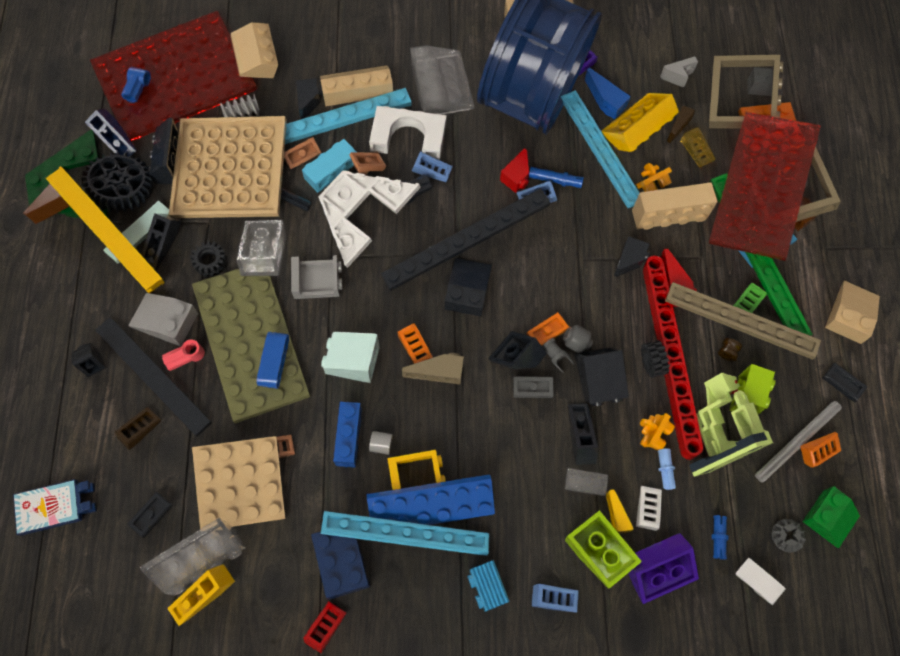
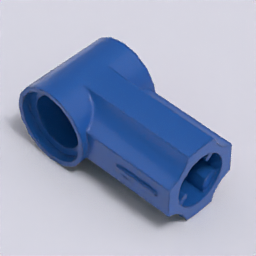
[121,67,151,103]

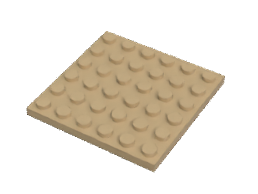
[169,116,287,218]

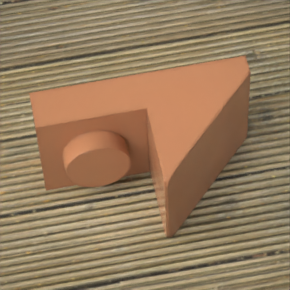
[349,152,386,176]

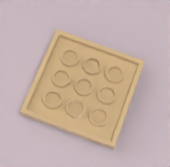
[192,436,286,531]

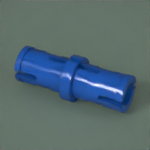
[712,515,729,560]

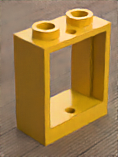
[388,450,446,490]

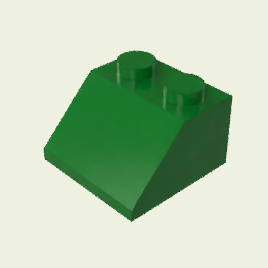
[803,486,860,548]

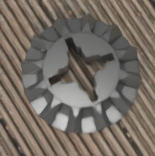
[772,519,806,553]

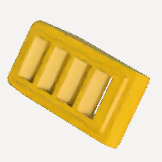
[606,490,634,534]

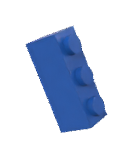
[333,402,362,468]

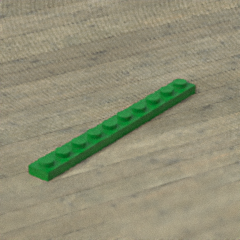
[709,173,813,336]

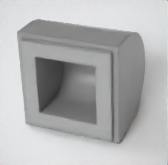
[369,431,393,455]

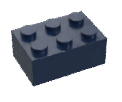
[311,532,370,600]

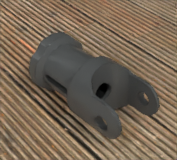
[542,337,574,373]

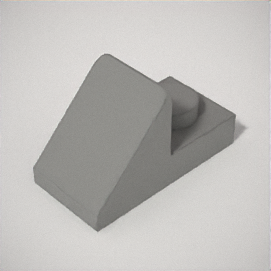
[660,56,698,87]

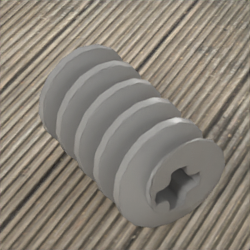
[220,94,259,118]

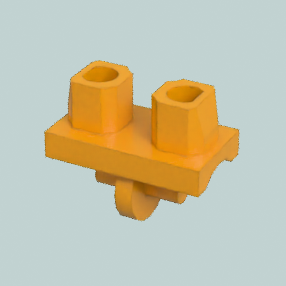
[636,163,672,192]
[640,413,675,450]

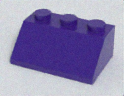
[628,533,699,604]

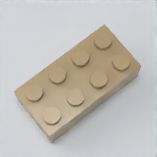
[632,182,717,230]

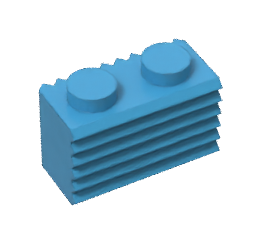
[467,560,510,612]

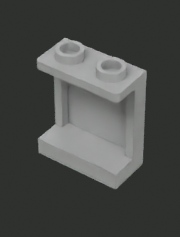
[291,255,343,299]

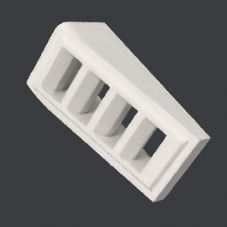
[636,486,662,531]

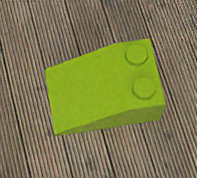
[565,510,642,589]

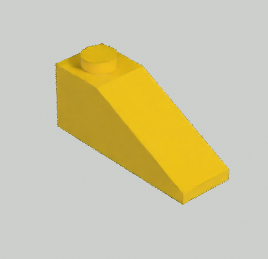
[167,564,235,626]

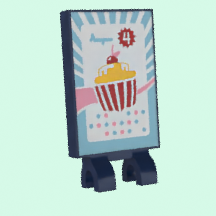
[13,479,97,536]

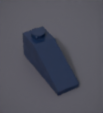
[85,109,137,157]

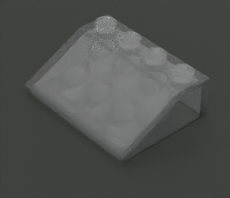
[410,45,474,114]
[140,518,245,596]

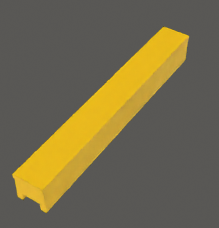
[46,166,165,293]

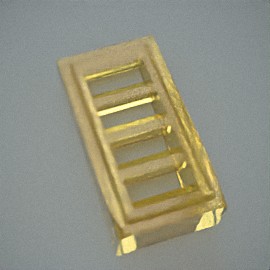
[681,127,715,167]

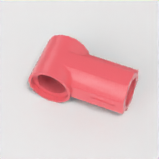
[162,340,205,371]

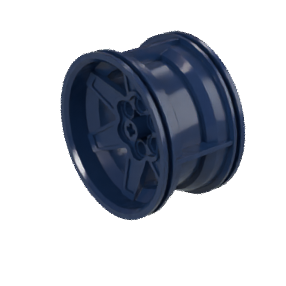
[477,0,603,135]

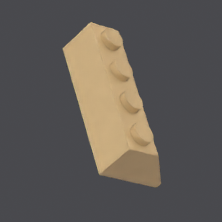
[320,66,393,106]

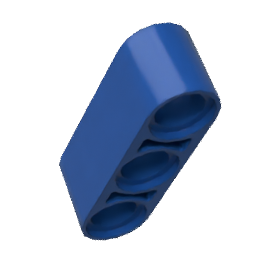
[257,332,289,389]

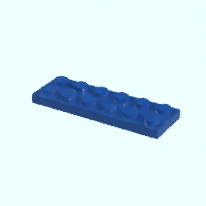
[366,475,495,525]

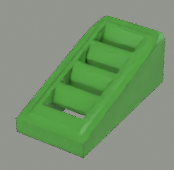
[733,283,767,313]

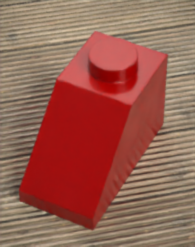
[500,148,529,193]

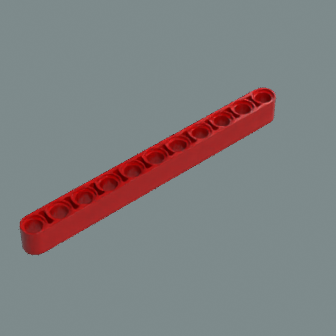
[643,256,703,460]

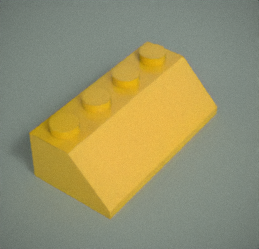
[601,93,679,152]

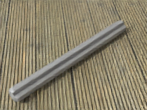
[755,401,842,482]

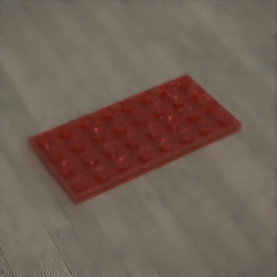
[709,112,821,261]

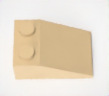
[825,280,880,344]

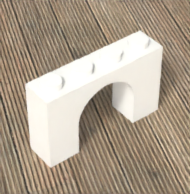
[369,106,446,160]

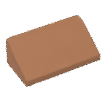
[284,137,322,169]

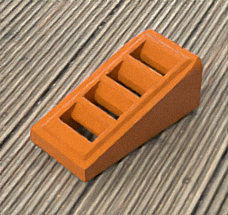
[398,323,433,364]
[800,432,841,468]

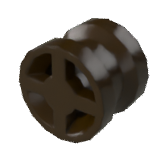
[718,338,742,361]

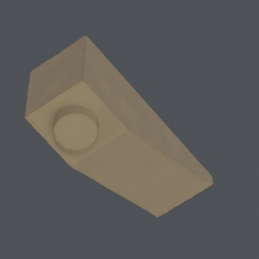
[402,353,464,384]

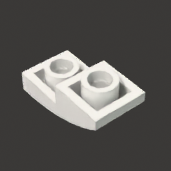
[736,558,786,606]

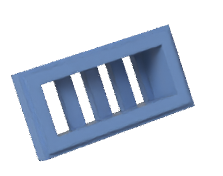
[412,151,453,182]
[517,180,557,203]
[532,584,579,613]

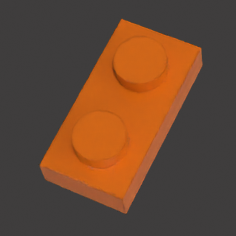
[526,312,569,346]

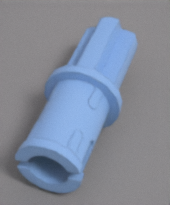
[658,449,676,490]

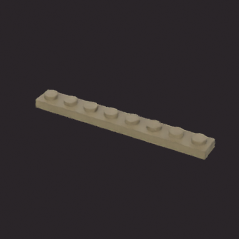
[665,282,821,360]

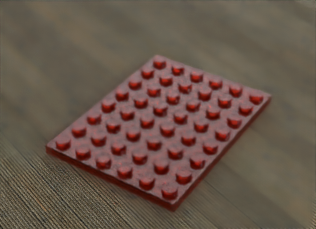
[90,11,258,141]

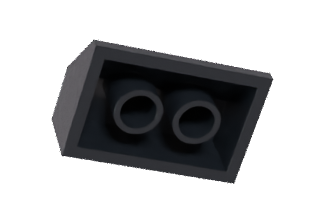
[148,118,179,184]

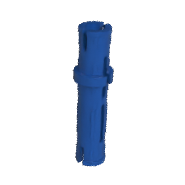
[529,167,584,189]

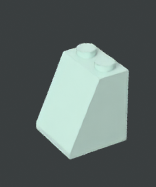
[321,332,380,383]

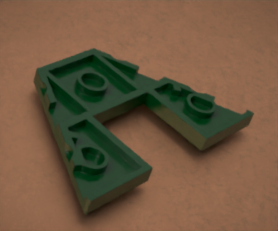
[25,129,109,219]

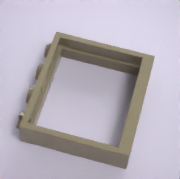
[709,55,783,129]
[741,145,841,231]

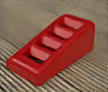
[303,601,346,653]

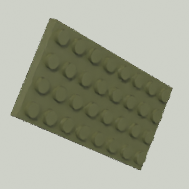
[192,260,310,423]

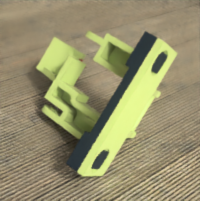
[689,373,773,476]

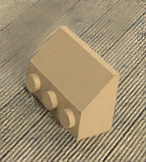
[231,22,278,78]

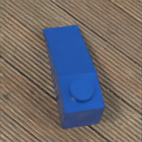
[585,67,631,120]

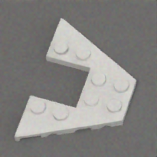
[319,170,421,268]

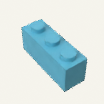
[302,139,356,193]

